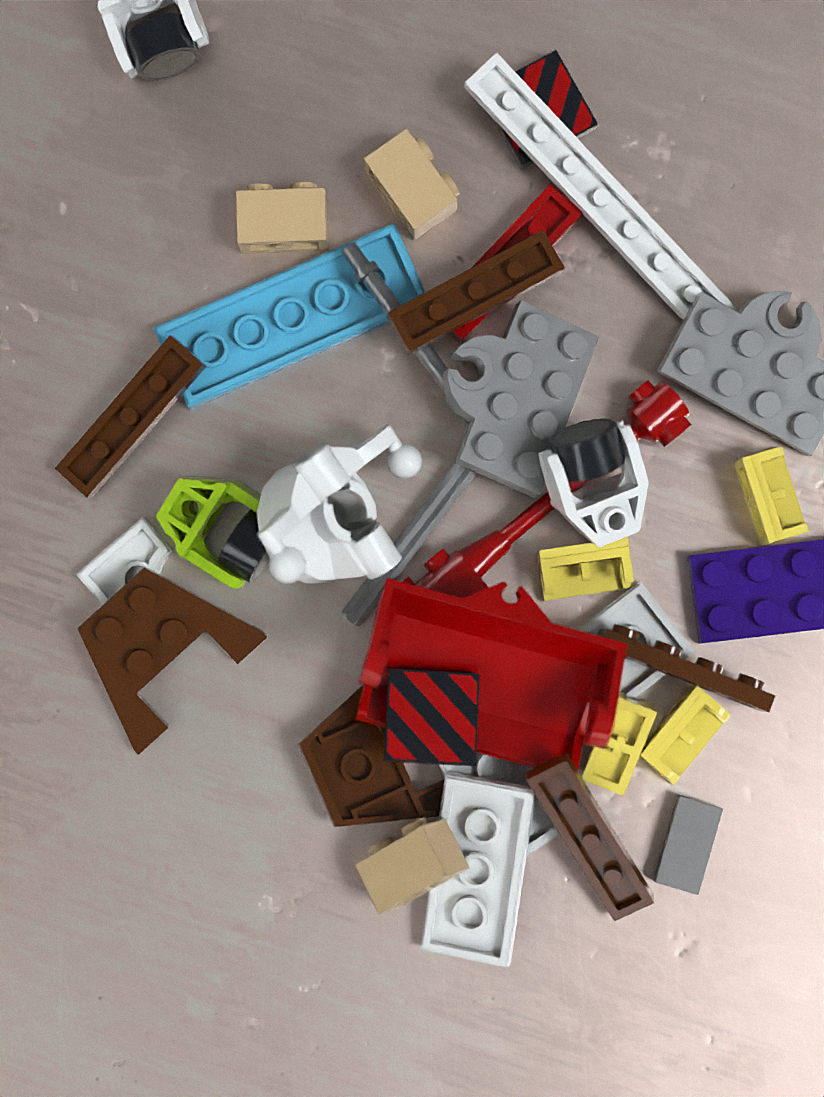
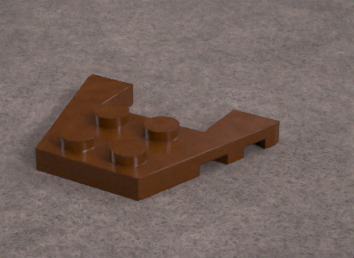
[78,567,267,755]
[298,685,444,827]

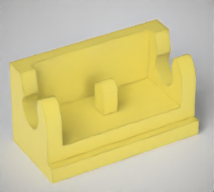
[734,446,809,546]
[536,537,634,601]
[639,685,730,785]
[581,692,657,796]

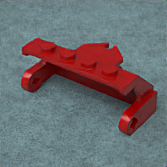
[355,578,627,770]

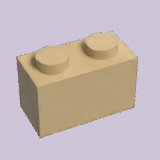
[363,129,459,240]
[236,182,328,253]
[356,817,469,914]

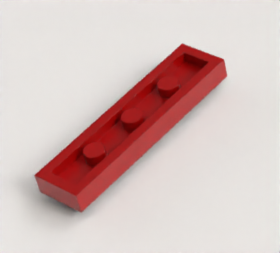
[451,183,583,343]

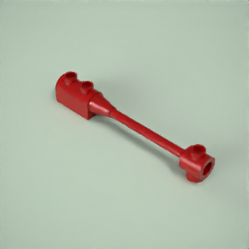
[402,380,692,598]

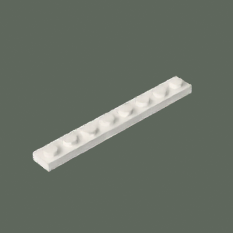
[464,53,739,320]

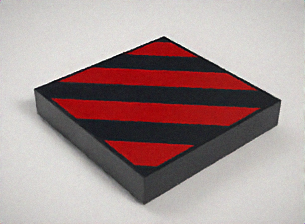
[492,50,598,170]
[383,668,480,767]

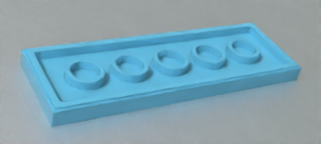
[154,223,425,410]

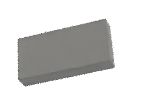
[653,795,723,895]

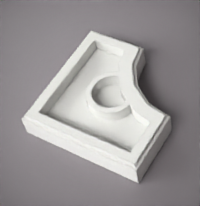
[76,517,174,605]

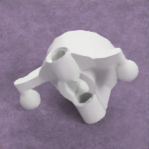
[257,424,422,584]

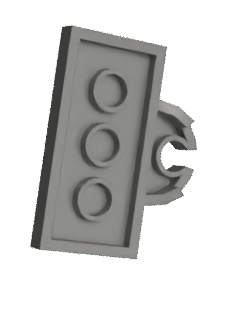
[656,291,824,456]
[443,300,599,498]

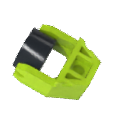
[156,476,270,590]

